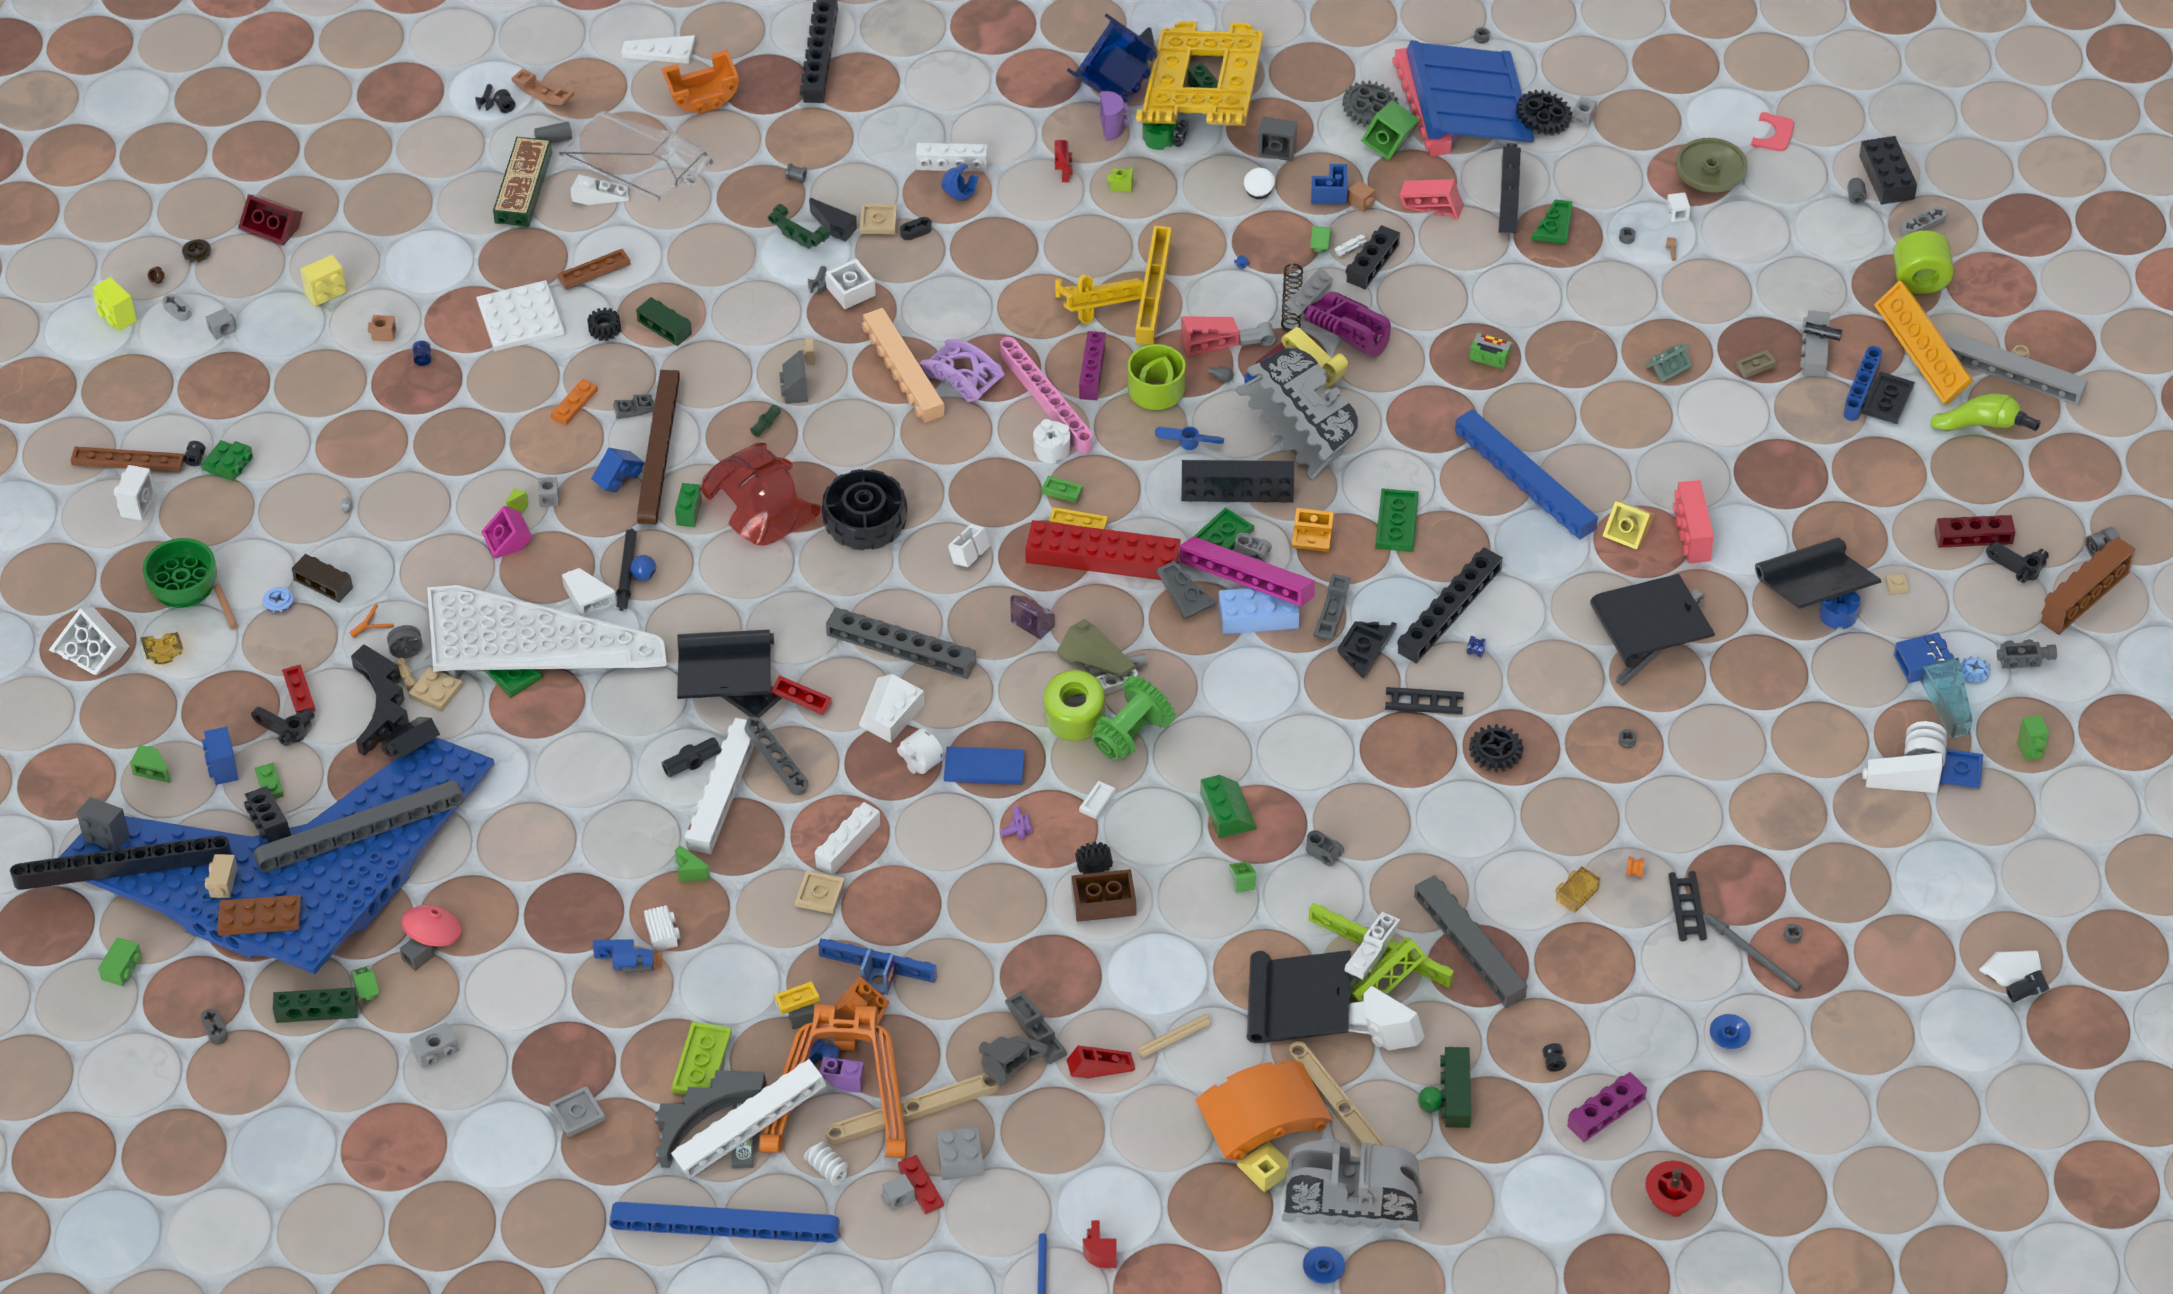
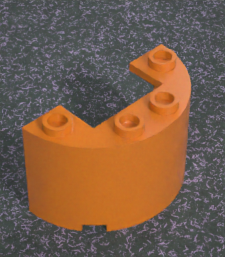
[661,50,739,113]

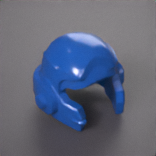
[941,163,978,201]

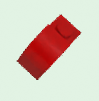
[1083,1220,1117,1268]

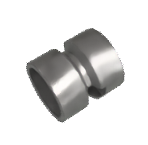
[2085,527,2121,557]

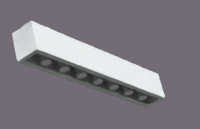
[685,718,758,855]
[671,1059,827,1180]

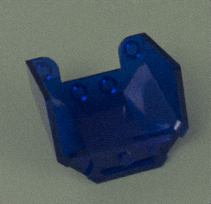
[1066,13,1159,102]

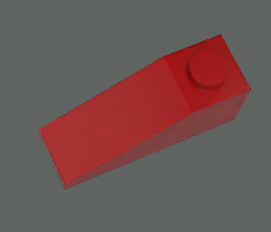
[1066,1045,1135,1079]

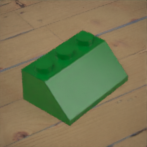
[1200,775,1256,838]

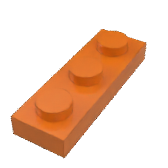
[551,379,598,425]

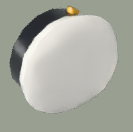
[1244,168,1275,199]

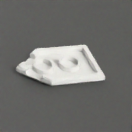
[1979,950,2042,986]

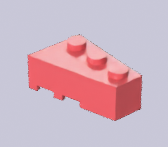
[1399,179,1463,220]
[1181,316,1240,356]

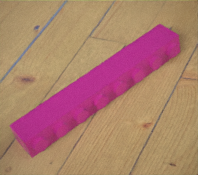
[1179,536,1315,606]

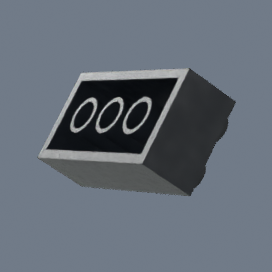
[1859,136,1917,205]

